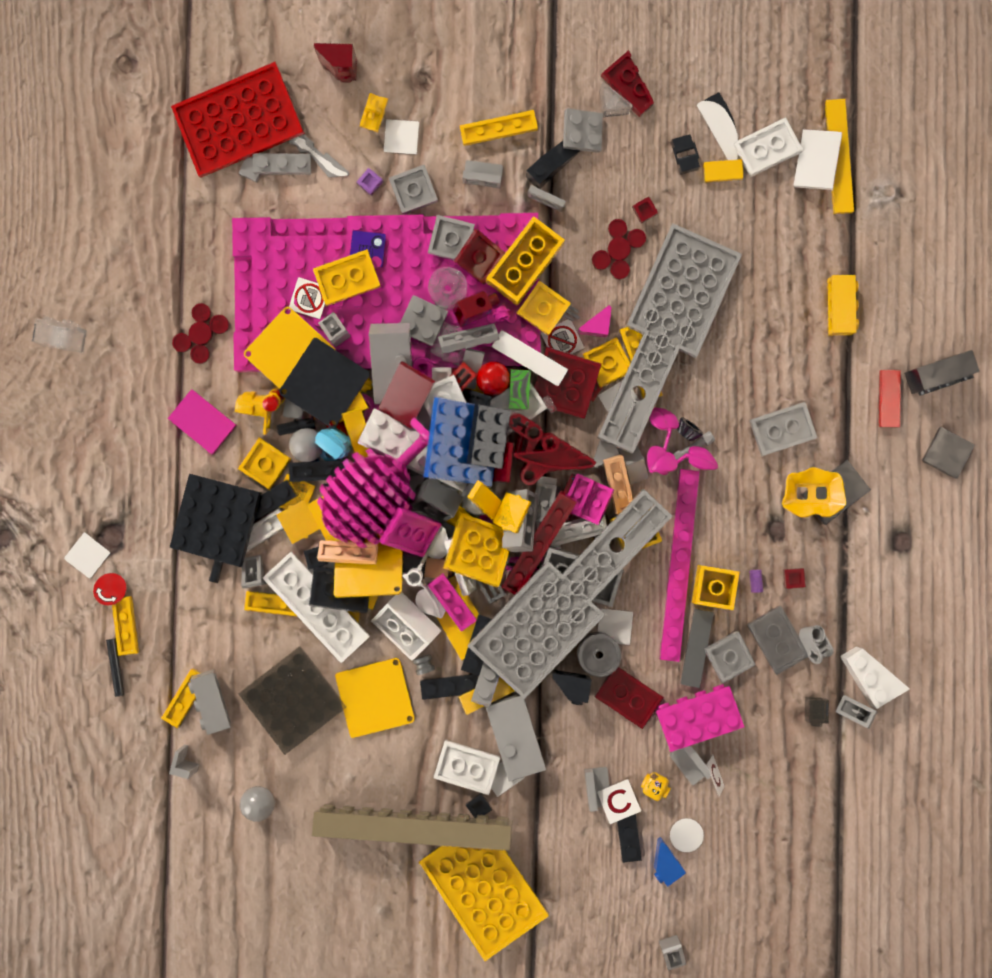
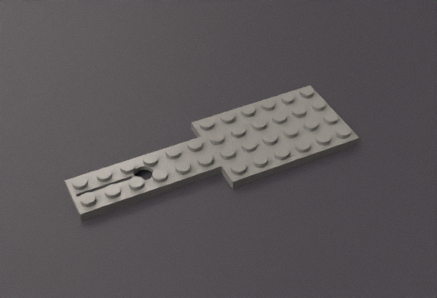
[597,223,742,454]
[468,489,672,699]

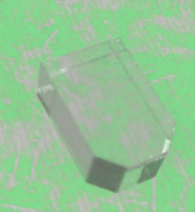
[542,395,557,414]

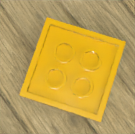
[443,513,509,587]

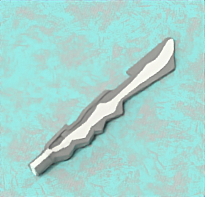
[289,134,349,177]

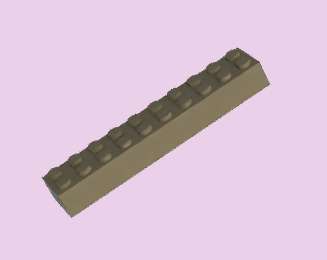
[312,804,513,851]

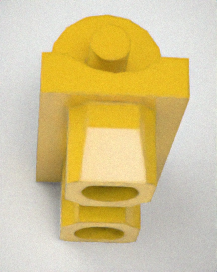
[360,93,388,132]

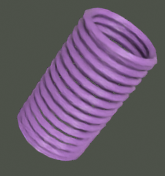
[749,570,763,593]

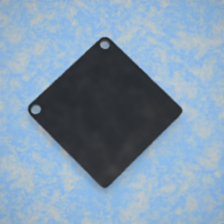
[279,338,370,428]

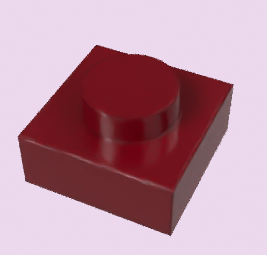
[632,196,658,224]
[783,568,806,589]

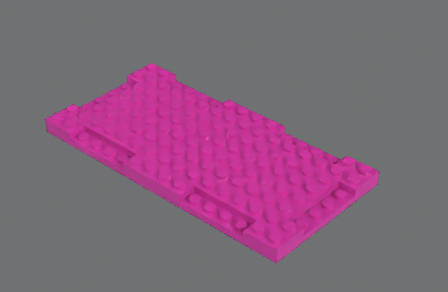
[232,213,541,372]

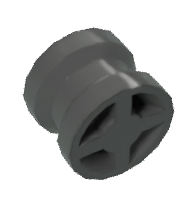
[413,655,435,675]

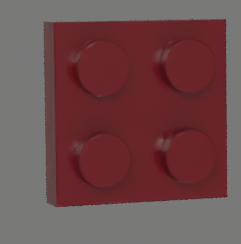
[453,229,505,285]

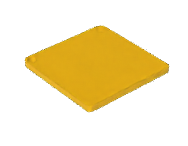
[244,307,336,394]
[334,533,403,598]
[335,658,415,738]

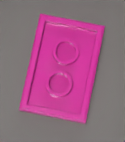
[167,389,237,455]
[379,506,442,557]

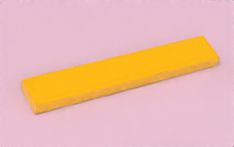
[825,99,854,214]
[244,591,360,623]

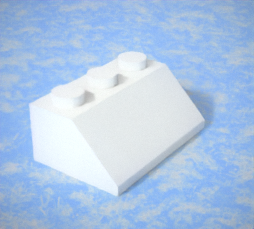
[371,592,441,661]

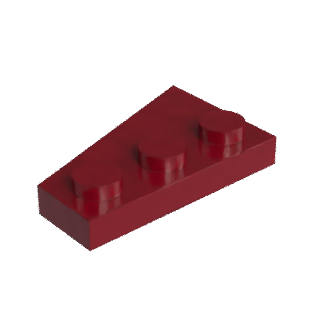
[601,50,654,117]

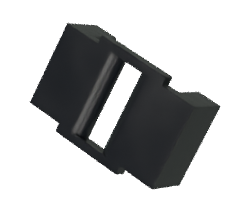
[671,134,700,175]

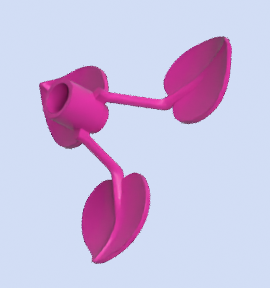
[647,407,718,475]

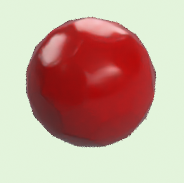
[476,361,510,396]

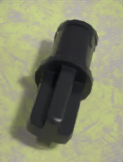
[277,417,316,436]

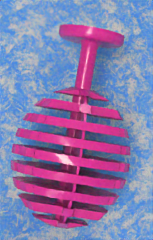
[317,417,429,549]

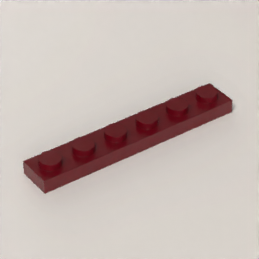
[501,491,577,595]

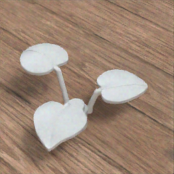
[402,527,448,618]

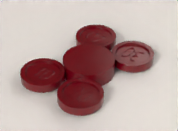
[592,219,646,280]
[172,303,229,364]

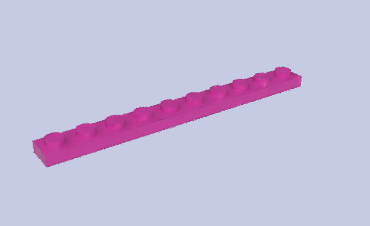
[659,469,700,662]

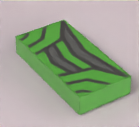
[509,370,531,410]

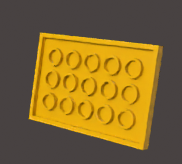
[419,846,549,961]

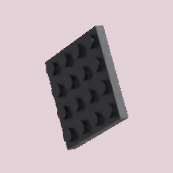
[169,474,262,567]

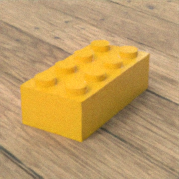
[486,216,565,306]

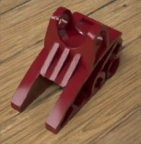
[509,413,597,485]

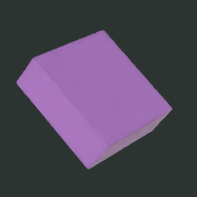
[357,168,384,196]

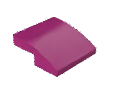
[568,474,615,525]

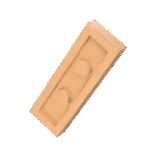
[603,454,633,515]
[317,540,379,564]

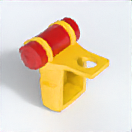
[235,387,286,435]

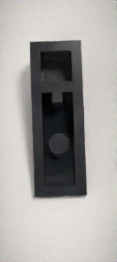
[526,141,580,189]

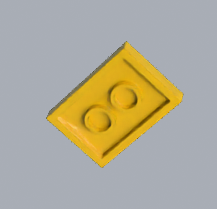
[313,249,381,306]

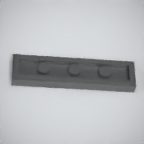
[680,608,714,688]

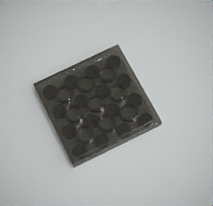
[238,646,347,755]

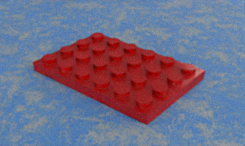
[171,62,305,178]

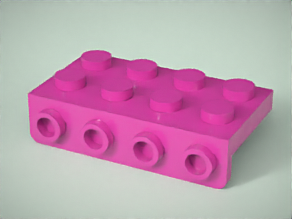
[655,684,744,752]

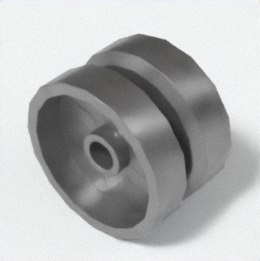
[577,632,621,677]

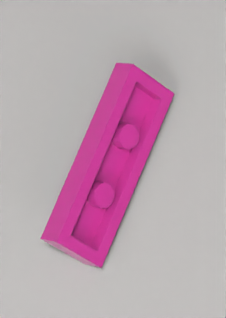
[427,573,477,631]

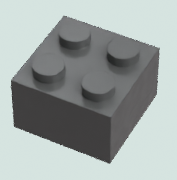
[409,478,463,523]

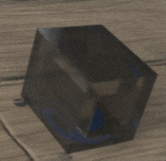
[805,697,829,727]

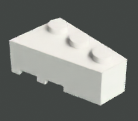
[840,647,910,709]

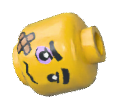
[641,772,671,801]

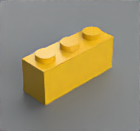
[827,275,859,335]

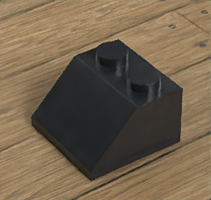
[551,669,592,706]

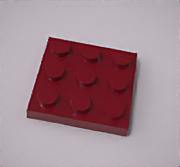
[534,347,602,419]

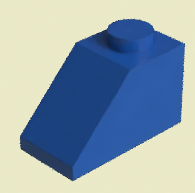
[654,837,686,887]

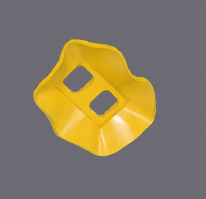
[782,467,846,518]

